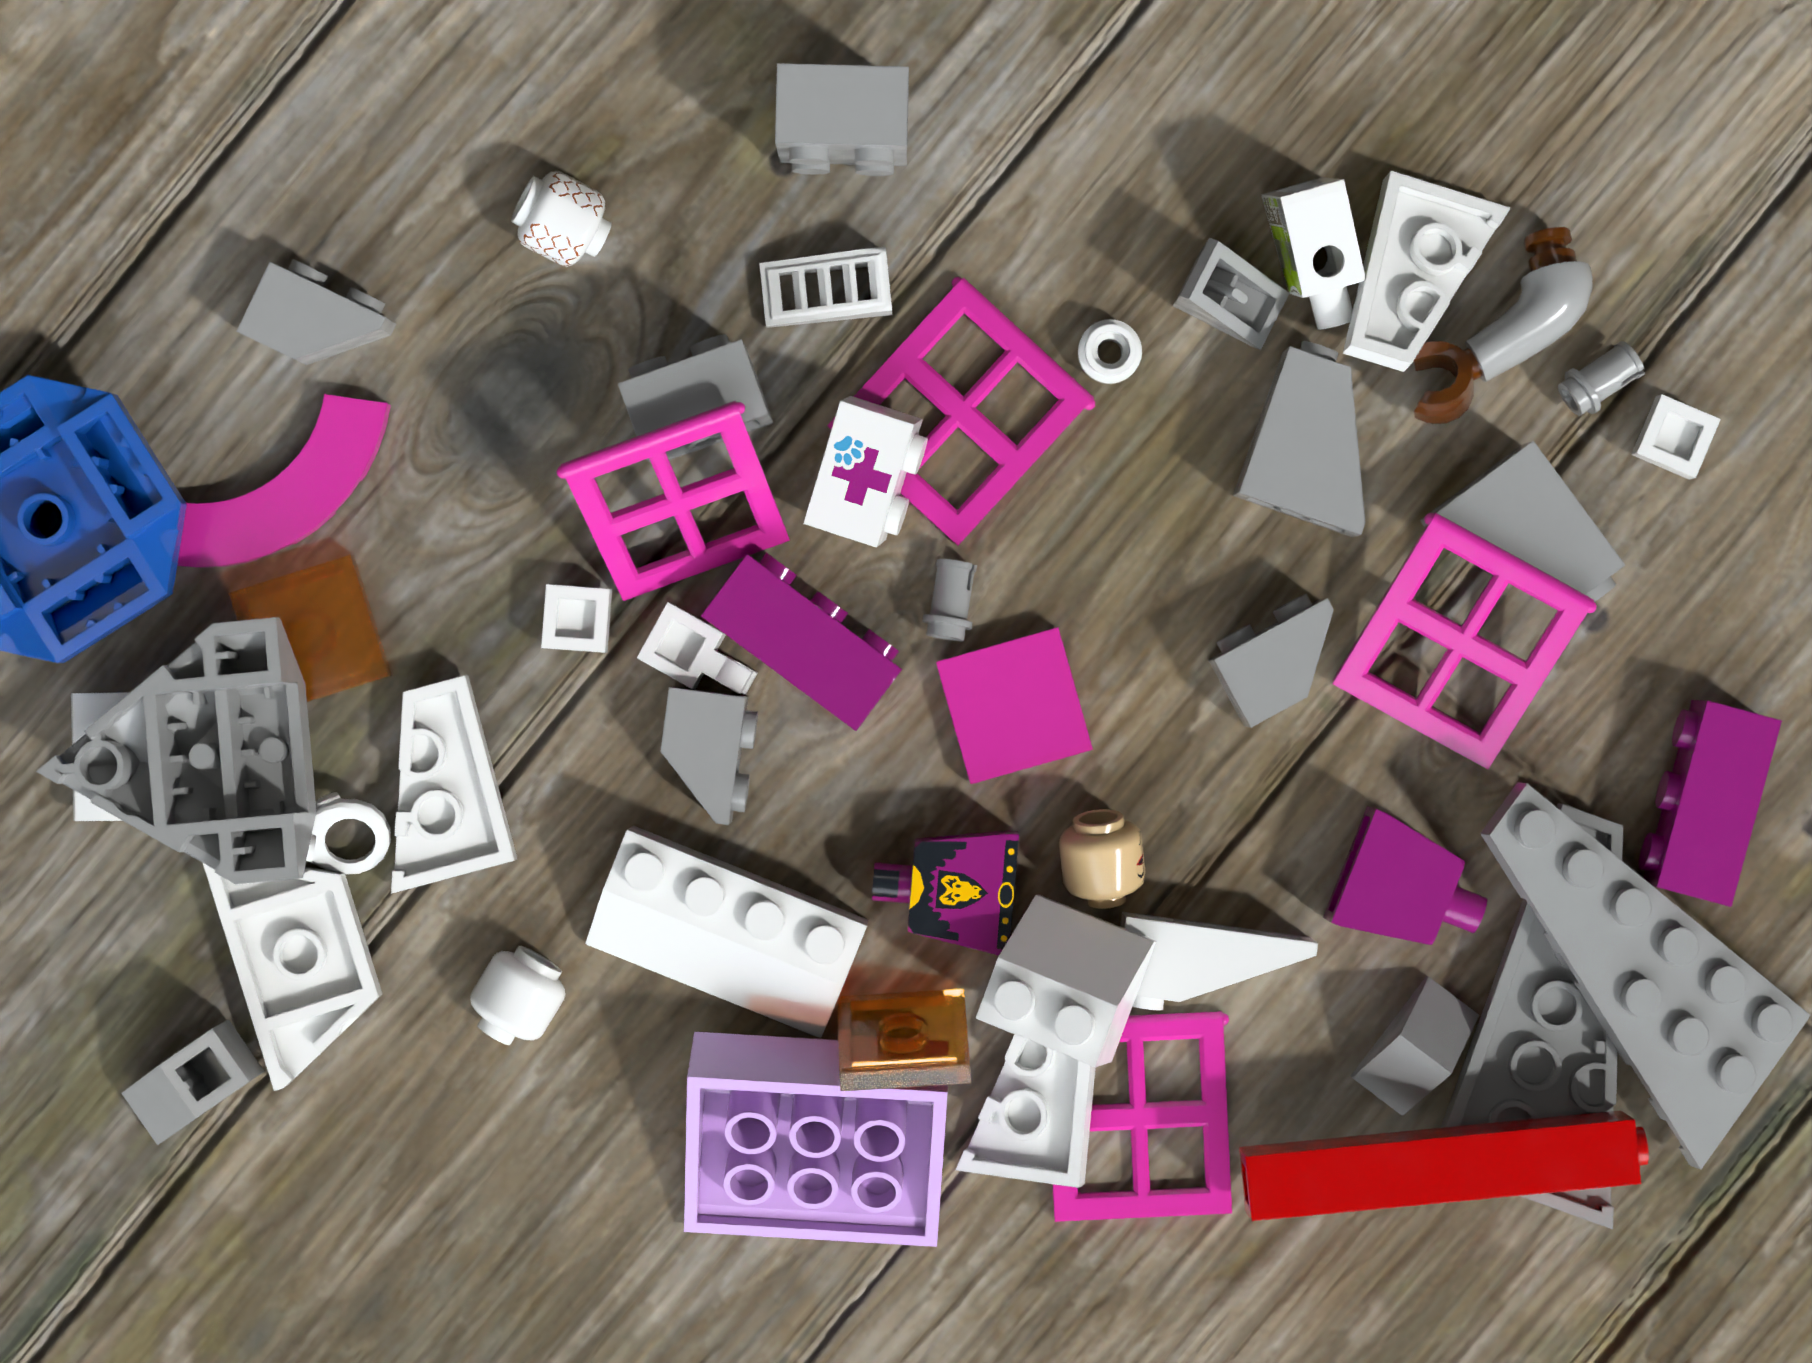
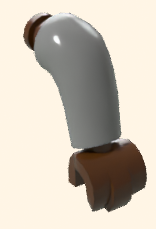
[1414,227,1593,424]

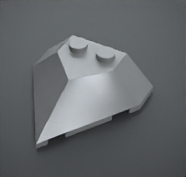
[36,617,316,884]

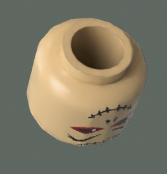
[1059,809,1145,909]

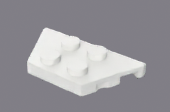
[203,863,382,1091]

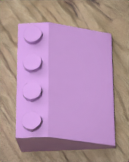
[684,1032,949,1247]

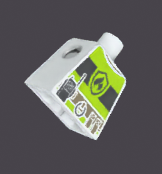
[1261,177,1365,330]

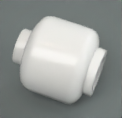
[470,946,566,1045]

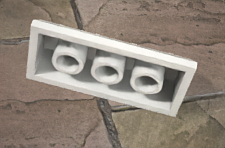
[586,826,868,1038]

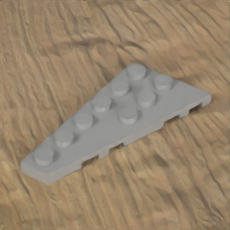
[1480,782,1811,1169]
[1441,803,1623,1229]

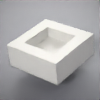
[1631,394,1721,480]
[541,584,612,653]

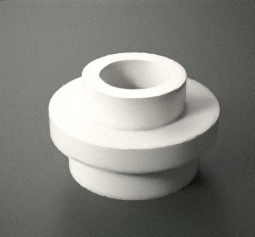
[1078,319,1142,384]

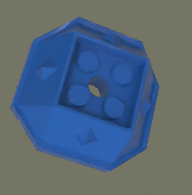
[0,375,187,663]

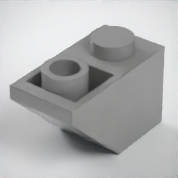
[236,259,396,365]
[1208,594,1334,728]
[660,687,758,825]
[122,1020,265,1145]

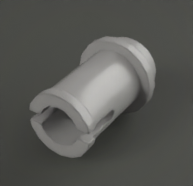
[1558,341,1645,416]
[922,559,977,641]

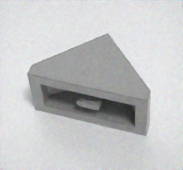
[1173,238,1290,350]
[1351,976,1479,1116]

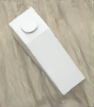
[1120,912,1318,1010]

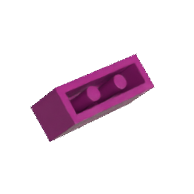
[701,552,902,731]
[1639,700,1782,907]

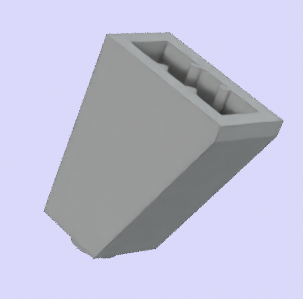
[1233,341,1365,537]
[1420,441,1625,602]

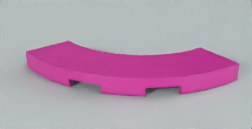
[177,394,391,568]

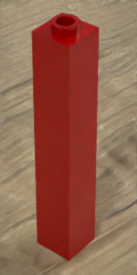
[1239,1111,1649,1221]

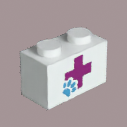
[803,396,928,548]

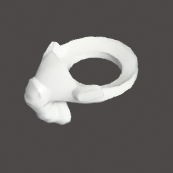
[306,792,391,874]

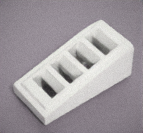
[759,247,892,328]

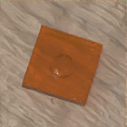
[229,555,392,703]
[838,989,971,1091]

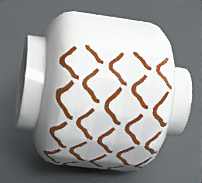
[511,171,612,267]

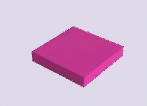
[936,627,1093,784]

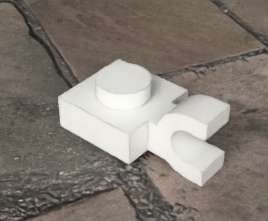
[637,602,758,695]

